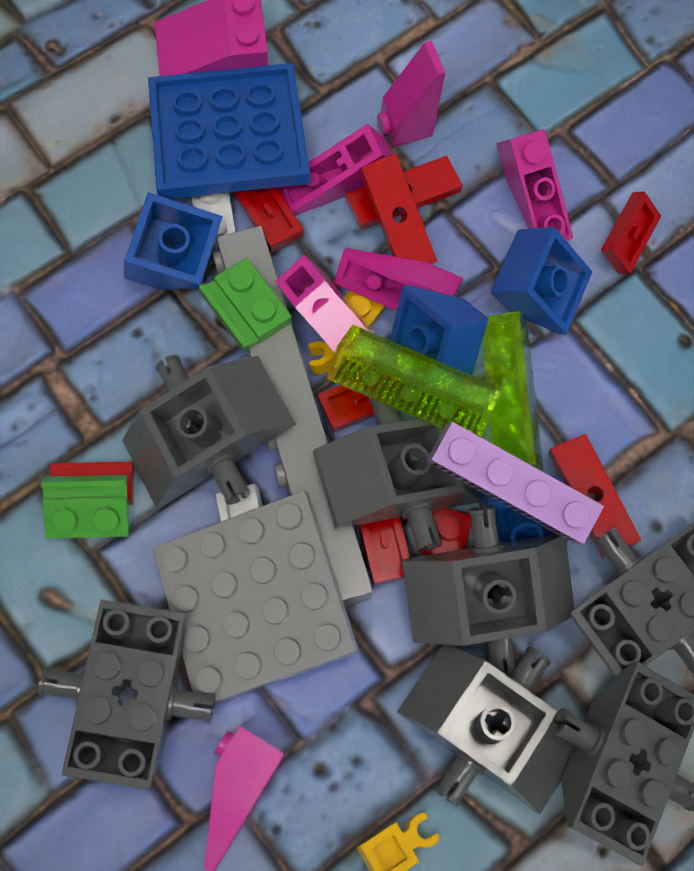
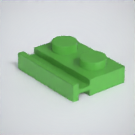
[199,257,292,353]
[41,475,130,539]

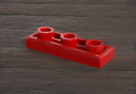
[359,154,438,264]
[345,155,463,230]
[548,433,641,559]

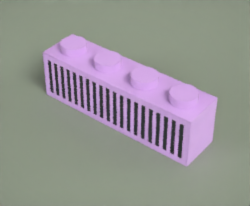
[426,422,604,544]

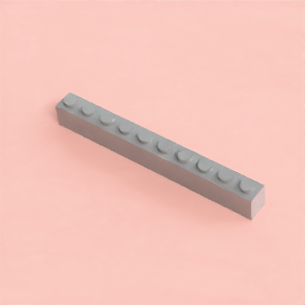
[212,226,373,607]

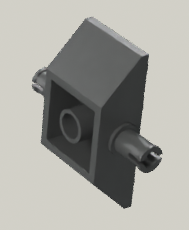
[122,355,296,509]
[313,390,481,552]
[401,505,575,675]
[568,522,694,678]
[38,599,216,790]
[397,645,575,814]
[550,662,694,866]

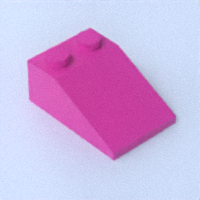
[154,0,268,76]

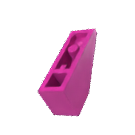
[377,41,446,148]
[277,124,393,215]
[333,248,463,311]
[204,726,285,871]

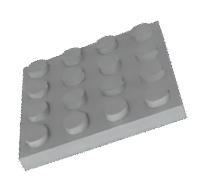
[153,491,360,708]

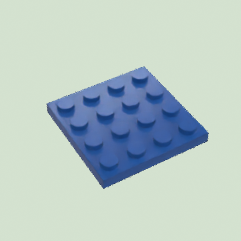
[148,63,311,199]

